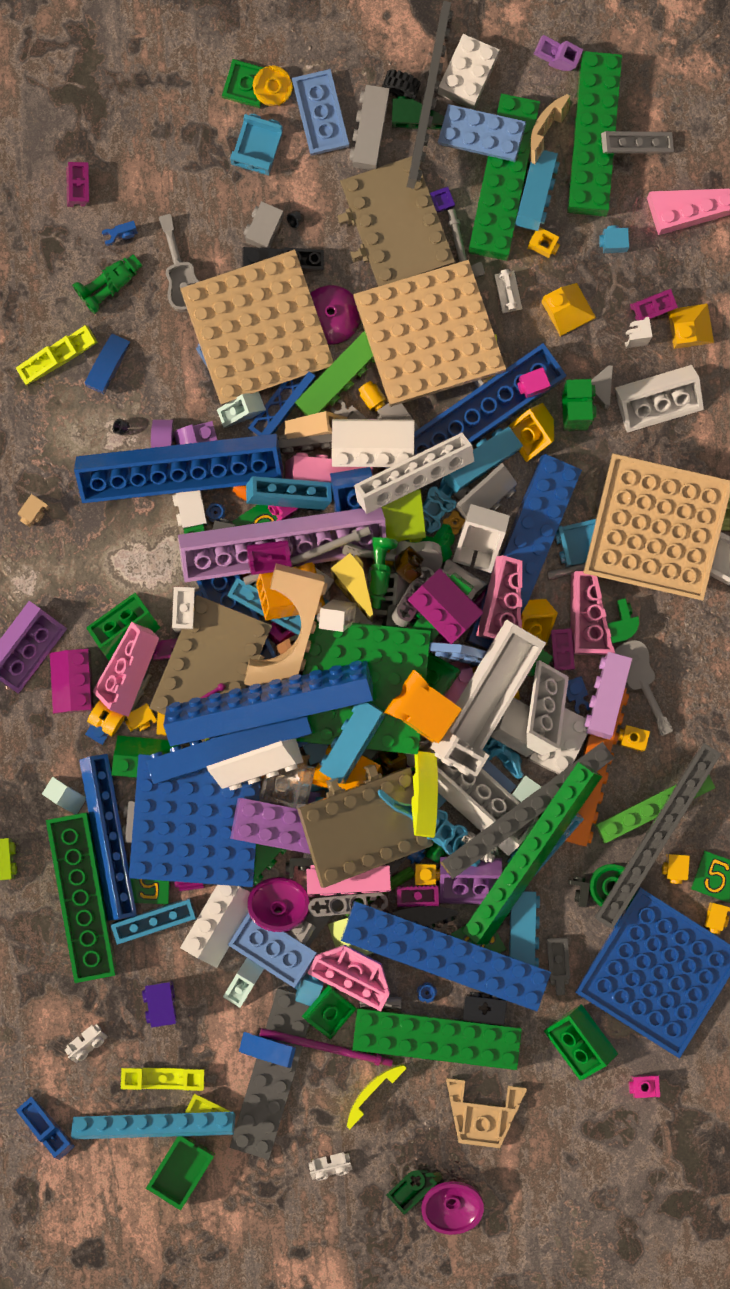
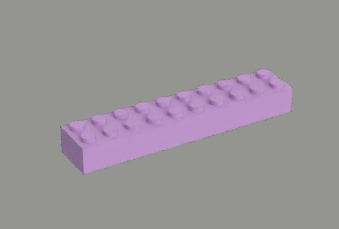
[178,507,386,582]

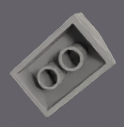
[455,463,517,519]

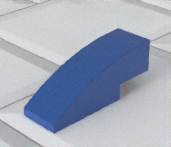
[84,334,130,394]
[239,1032,296,1068]
[16,1096,75,1160]

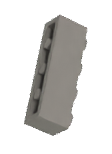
[349,85,390,170]

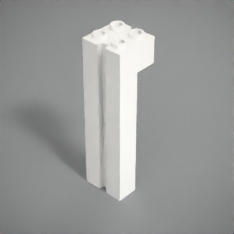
[430,619,546,777]

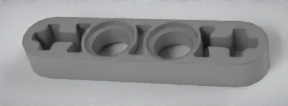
[392,567,434,627]
[308,893,388,917]

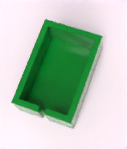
[562,379,596,431]
[145,1136,215,1211]

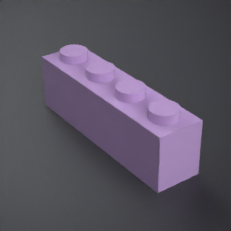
[584,652,632,740]

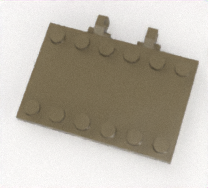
[337,156,455,287]
[149,595,272,736]
[297,765,433,888]

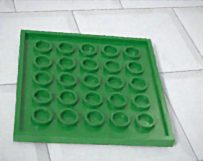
[296,619,431,755]

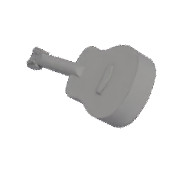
[159,214,199,312]
[342,541,443,578]
[615,640,673,736]

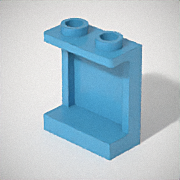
[230,114,283,176]
[555,519,596,567]

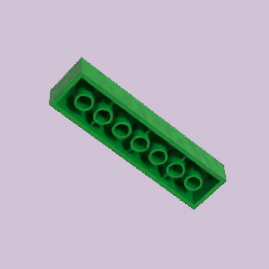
[567,51,622,217]
[468,94,540,261]
[46,813,118,983]
[352,1007,522,1070]

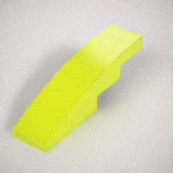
[16,325,98,385]
[411,751,438,838]

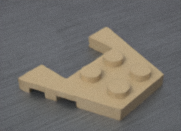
[446,1078,527,1148]

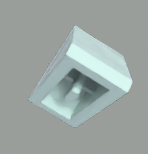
[42,777,86,814]

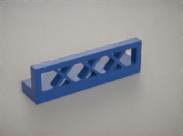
[248,371,316,436]

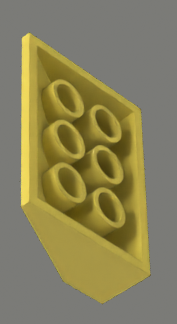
[331,553,373,623]

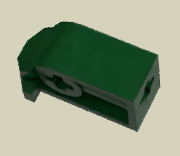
[386,1170,443,1215]

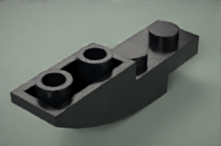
[242,247,324,272]
[392,906,458,929]

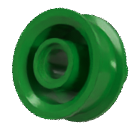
[589,864,634,907]

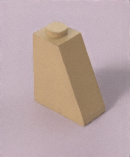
[285,411,347,439]

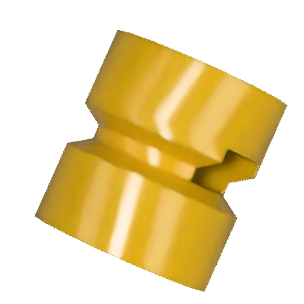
[87,700,125,737]

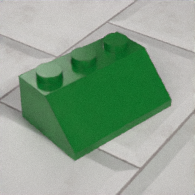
[86,593,161,661]
[112,735,178,778]
[544,1004,618,1081]

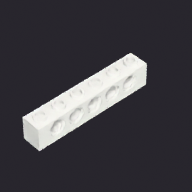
[354,433,474,514]

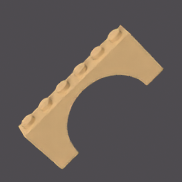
[244,563,327,686]

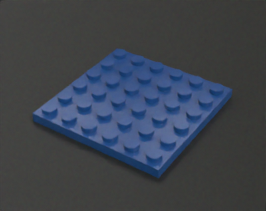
[129,754,261,887]
[575,887,730,1059]

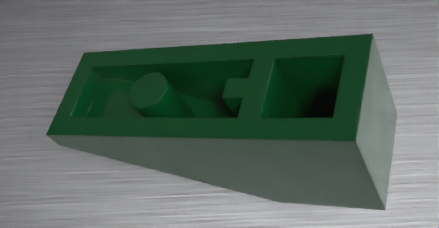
[392,96,445,130]

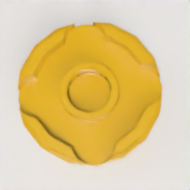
[253,65,293,106]

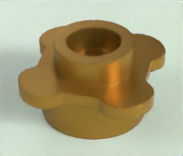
[443,511,465,535]

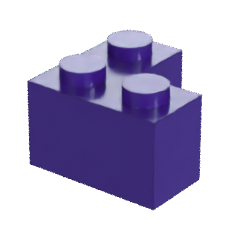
[142,980,177,1028]

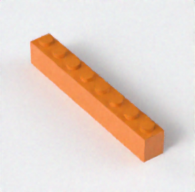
[565,688,629,847]

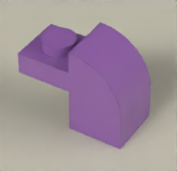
[534,35,583,71]
[151,420,174,448]
[174,421,217,445]

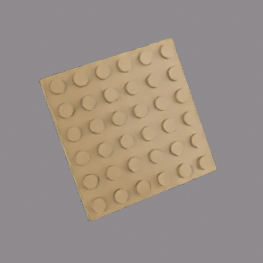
[180,250,334,404]
[353,260,506,407]
[583,453,730,601]

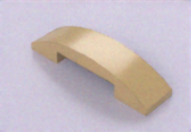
[531,94,570,164]

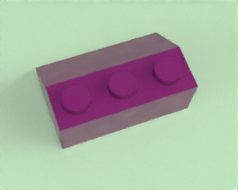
[408,568,484,644]
[50,649,94,714]

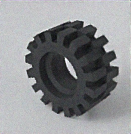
[382,69,421,100]

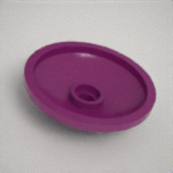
[310,285,361,345]
[248,877,309,932]
[421,1181,484,1235]

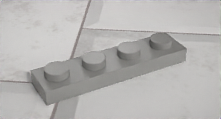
[601,131,674,154]

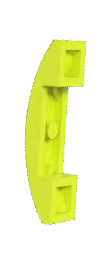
[347,1064,407,1129]
[121,1067,204,1091]

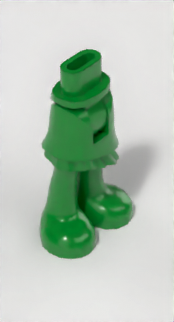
[72,254,143,314]
[369,537,398,609]

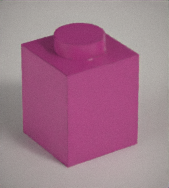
[517,367,550,398]

